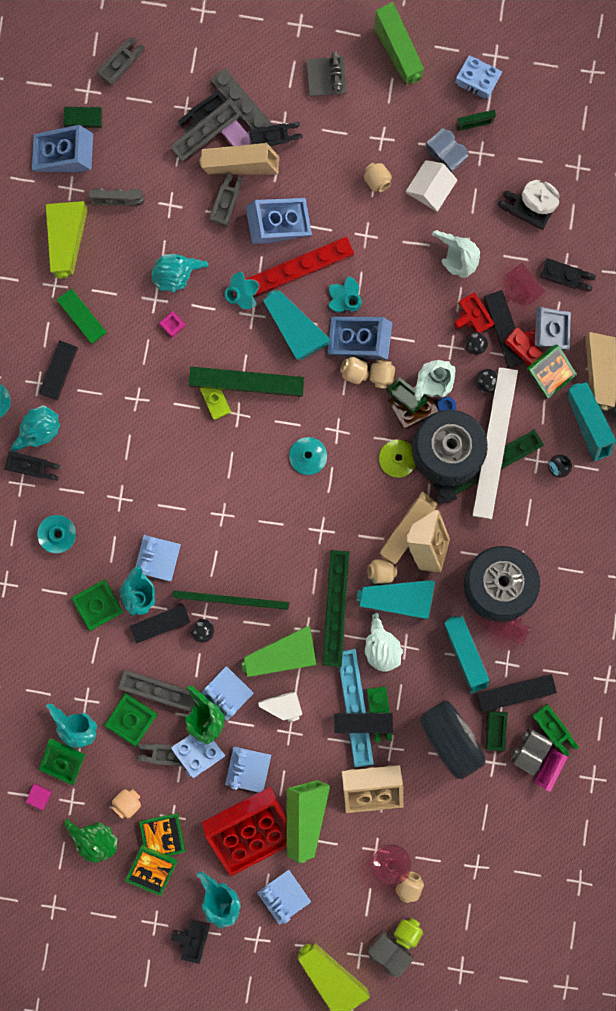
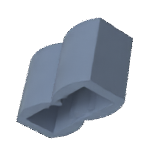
[425,128,468,173]

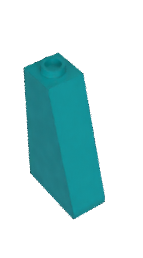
[263,290,332,361]
[567,382,616,462]
[356,580,435,619]
[444,616,490,694]

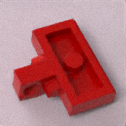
[453,292,494,333]
[504,327,544,366]

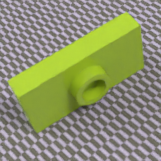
[200,388,231,420]

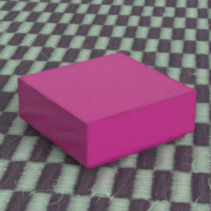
[159,311,186,338]
[26,783,52,810]

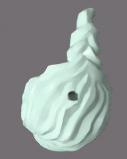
[432,230,480,278]
[415,360,456,401]
[364,613,403,672]

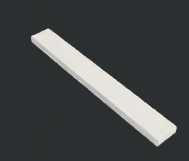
[472,367,518,520]

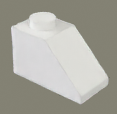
[258,691,302,722]

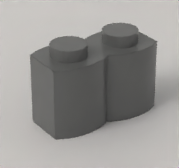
[511,729,553,776]
[368,930,414,978]

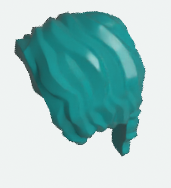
[152,254,209,293]
[10,405,60,452]
[119,565,155,615]
[46,704,97,748]
[197,871,241,929]

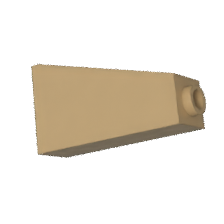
[200,143,278,175]
[585,332,616,411]
[380,491,437,564]

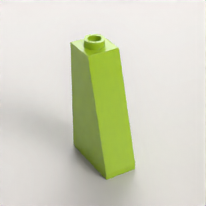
[46,201,87,279]
[298,942,370,1011]

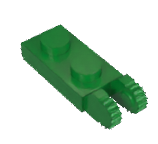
[367,686,392,743]
[532,703,579,757]

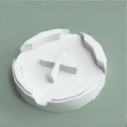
[522,180,560,214]

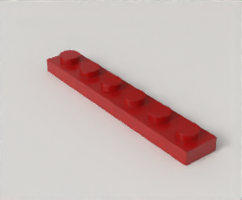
[245,236,354,298]

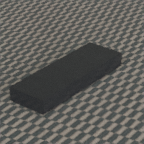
[39,340,78,400]
[130,604,191,644]
[334,712,393,733]

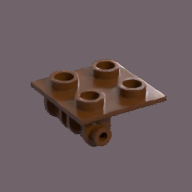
[388,386,439,429]

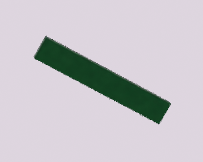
[189,366,304,397]
[453,429,544,495]
[322,550,350,667]
[173,590,289,610]

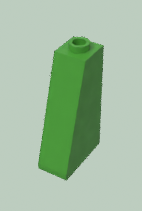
[374,2,424,85]
[241,626,316,677]
[287,780,330,863]

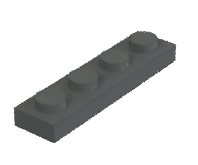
[211,68,273,130]
[170,98,242,161]
[118,669,195,712]

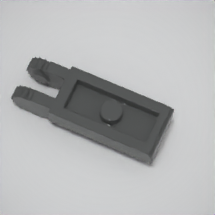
[97,37,145,87]
[209,172,243,228]
[89,188,144,206]
[137,743,184,767]

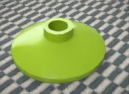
[379,440,415,478]

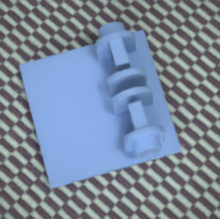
[455,55,502,99]
[136,535,181,581]
[201,666,254,721]
[171,735,225,778]
[225,747,271,792]
[257,870,311,925]

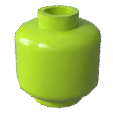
[394,918,423,950]

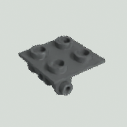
[307,52,347,96]

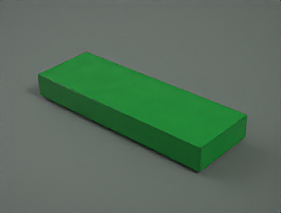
[57,288,107,345]

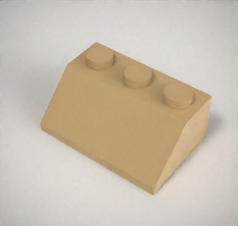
[406,510,450,573]
[342,765,404,813]

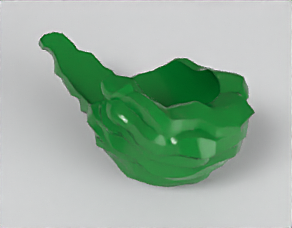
[185,686,225,744]
[64,819,118,863]

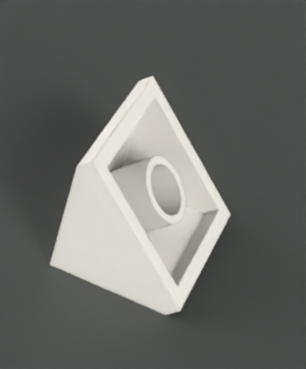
[405,160,457,212]

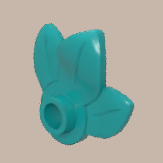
[225,271,259,309]
[328,276,362,312]

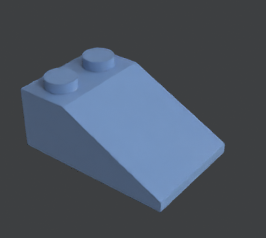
[32,125,93,173]
[246,198,312,244]
[327,317,392,360]

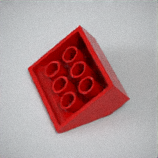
[202,787,287,877]

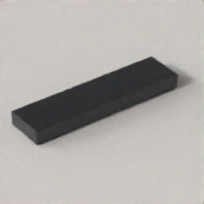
[484,290,525,368]
[477,674,557,712]

